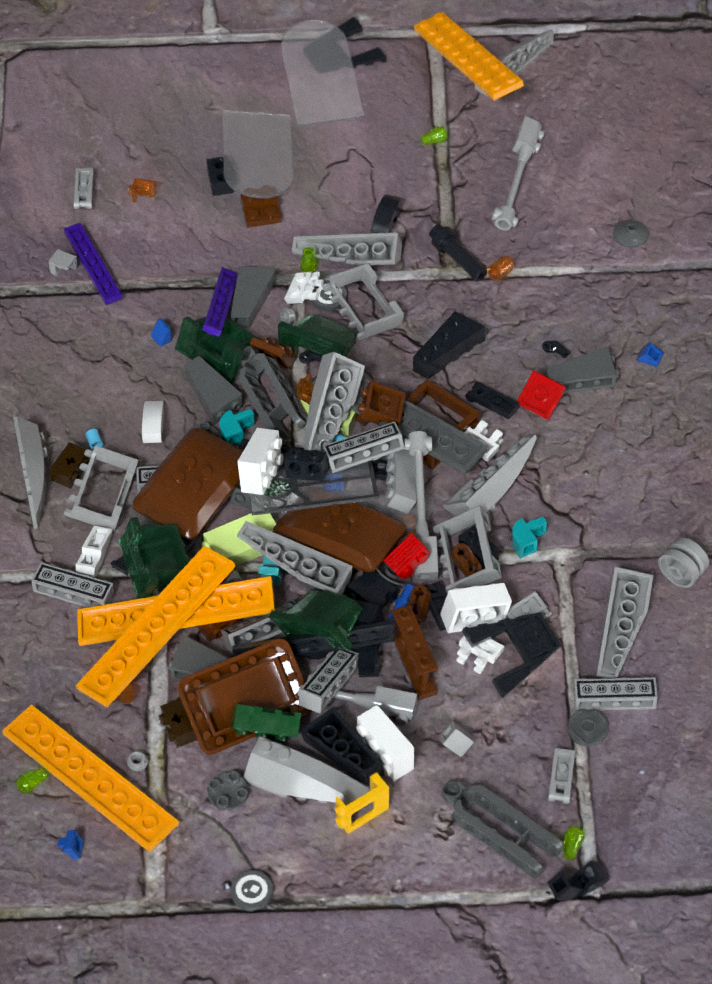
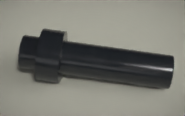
[429,224,487,282]

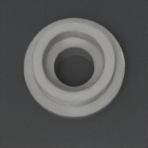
[280,307,295,326]
[127,751,148,772]

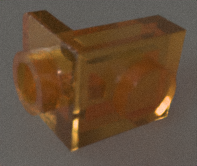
[128,178,156,202]
[296,374,314,405]

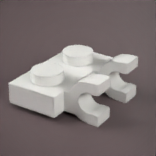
[284,272,324,304]
[464,420,503,462]
[456,636,504,674]

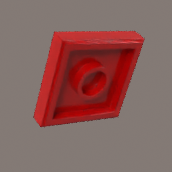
[517,370,567,420]

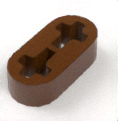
[451,543,482,577]
[408,585,431,623]

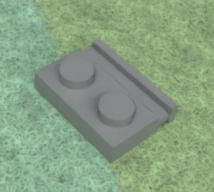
[506,591,552,620]

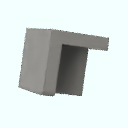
[49,249,78,276]
[439,721,474,757]

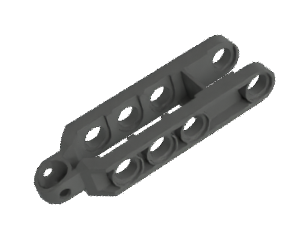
[239,345,307,445]
[441,781,564,879]

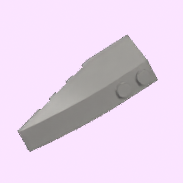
[475,29,554,98]
[292,232,402,266]
[304,352,365,452]
[13,416,48,529]
[443,435,537,516]
[237,521,353,596]
[596,567,653,679]
[243,737,370,809]

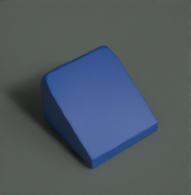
[151,318,172,347]
[636,342,664,367]

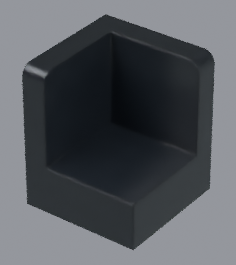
[357,645,379,677]

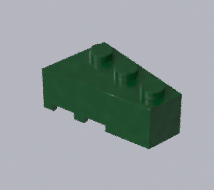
[230,704,301,742]

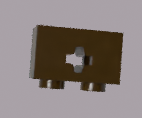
[49,442,90,489]
[158,698,197,748]

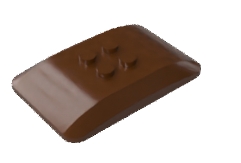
[133,428,243,540]
[273,489,406,572]
[177,639,312,755]

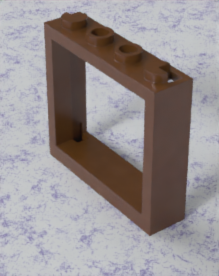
[379,380,480,470]

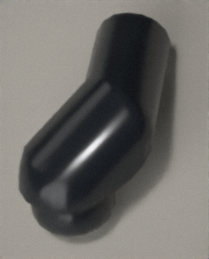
[542,341,570,358]
[299,349,325,364]

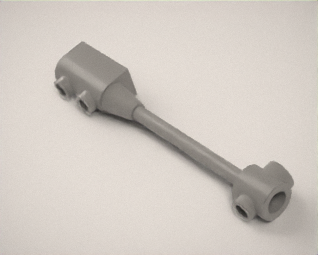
[491,116,545,231]
[405,431,438,580]
[334,686,418,724]

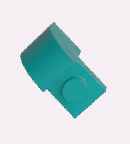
[219,409,255,446]
[512,516,547,559]
[259,556,285,585]

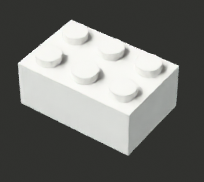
[238,428,284,495]
[440,583,512,633]
[356,705,414,781]

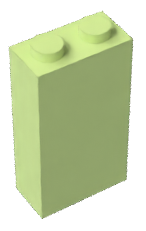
[202,511,276,566]

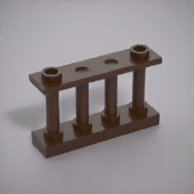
[391,605,438,700]

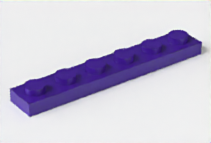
[64,223,122,305]
[202,267,238,337]

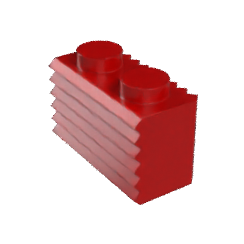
[383,533,431,580]

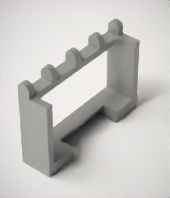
[323,263,404,340]
[63,445,138,532]
[433,506,502,593]

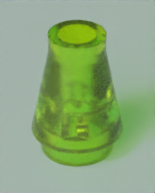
[421,126,447,146]
[300,248,317,273]
[16,768,48,794]
[563,827,585,860]

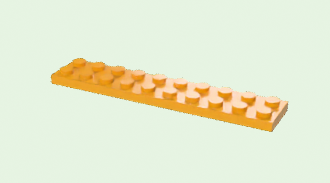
[414,12,524,100]
[76,546,236,708]
[77,576,275,646]
[2,704,179,852]

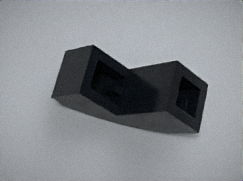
[370,194,403,233]
[547,860,610,900]

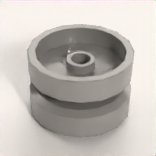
[658,537,709,588]

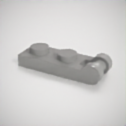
[74,168,94,209]
[548,748,575,804]

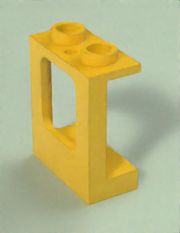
[335,773,389,834]

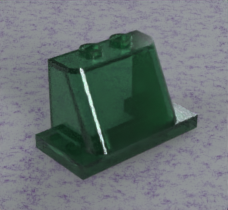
[278,314,356,357]
[175,316,259,384]
[119,517,190,599]
[268,590,362,651]

